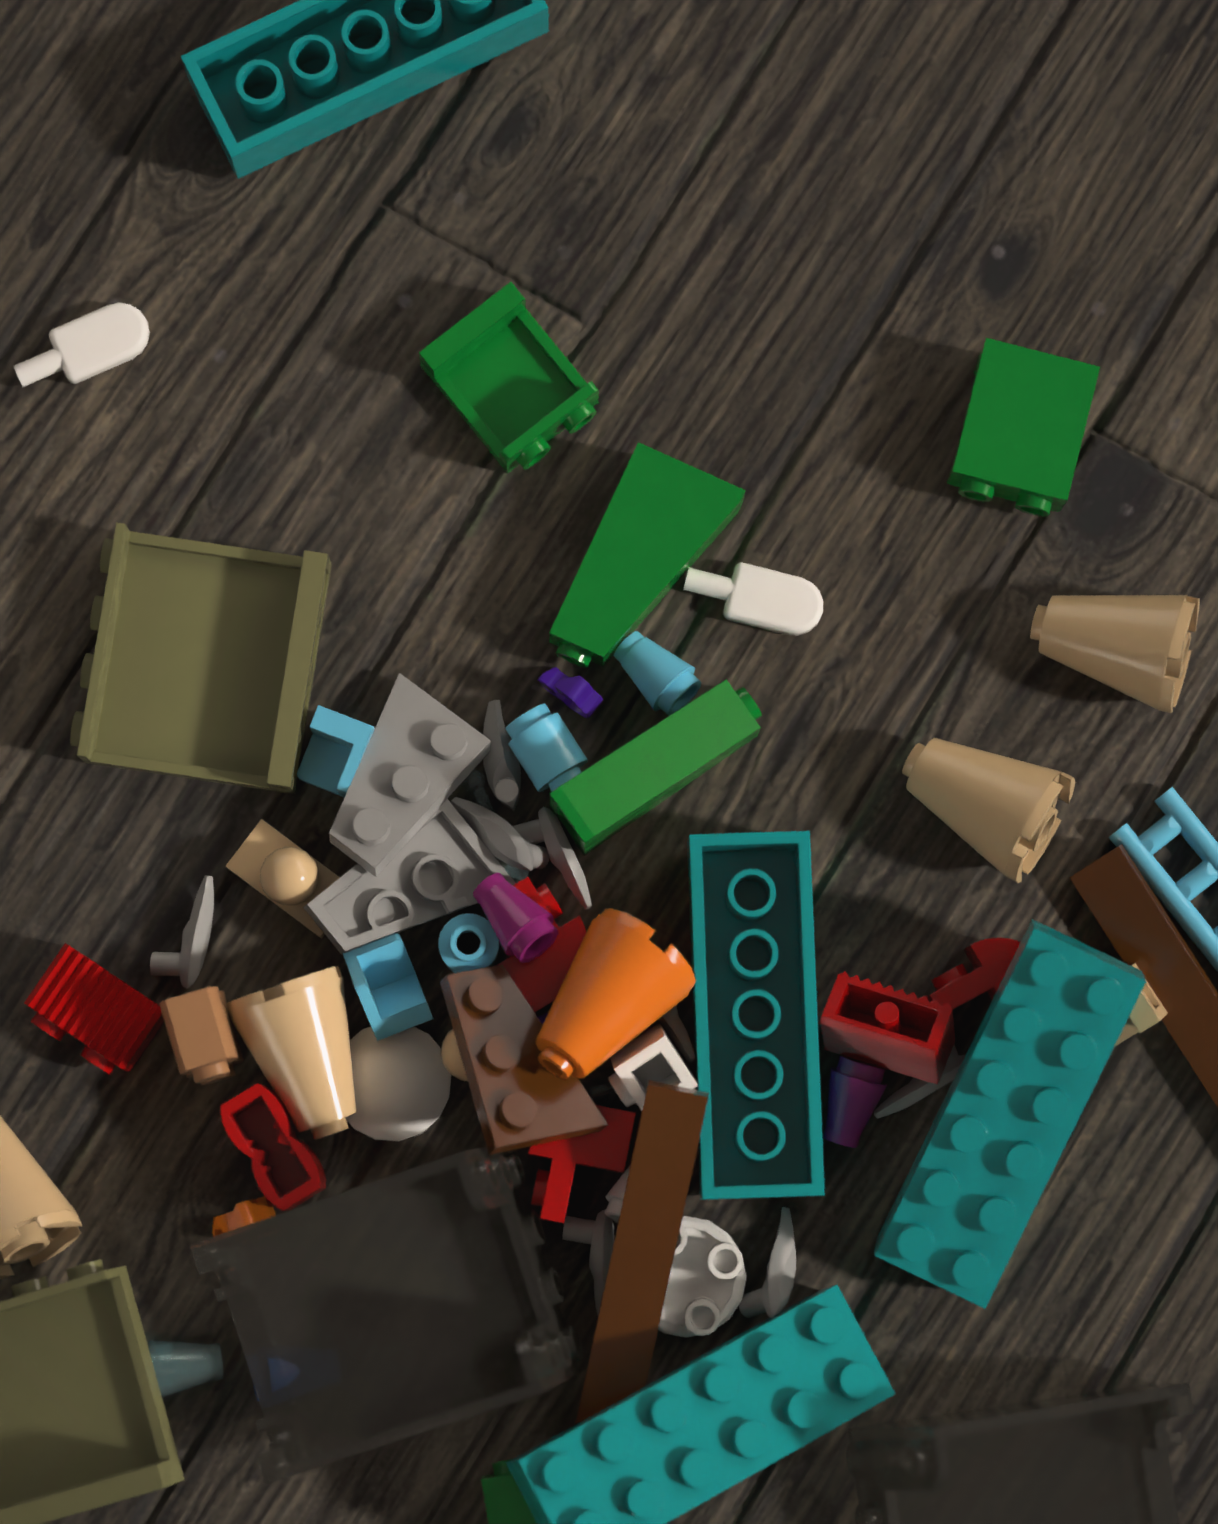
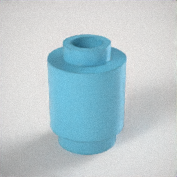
[505,703,588,792]
[438,913,500,973]

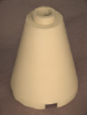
[1030,595,1200,713]
[902,738,1076,883]
[225,966,357,1140]
[0,1115,82,1279]

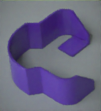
[538,667,603,719]

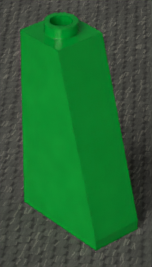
[549,442,746,668]
[550,679,762,856]

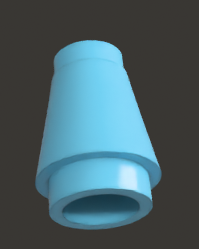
[614,631,701,716]

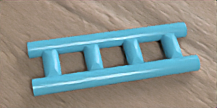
[1109,787,1218,972]

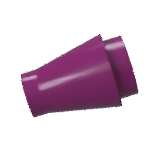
[473,873,558,963]
[823,1055,888,1148]

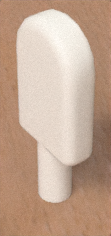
[14,303,150,387]
[683,562,823,636]

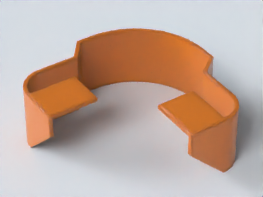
[212,1196,277,1241]

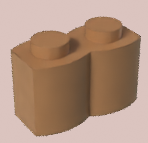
[160,986,244,1086]

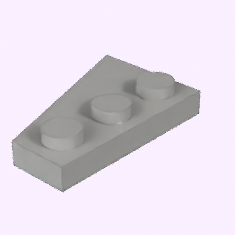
[329,673,491,877]
[303,799,516,954]

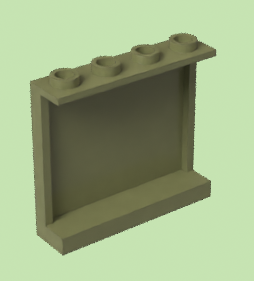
[70,522,332,794]
[0,1259,185,1524]

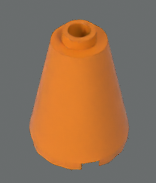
[536,908,696,1080]

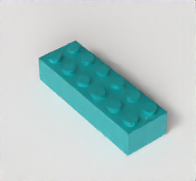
[181,0,549,179]
[687,831,825,1200]
[875,919,1146,1309]
[506,1285,895,1524]

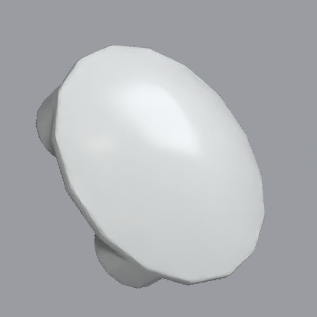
[345,1027,451,1141]
[658,1216,747,1338]

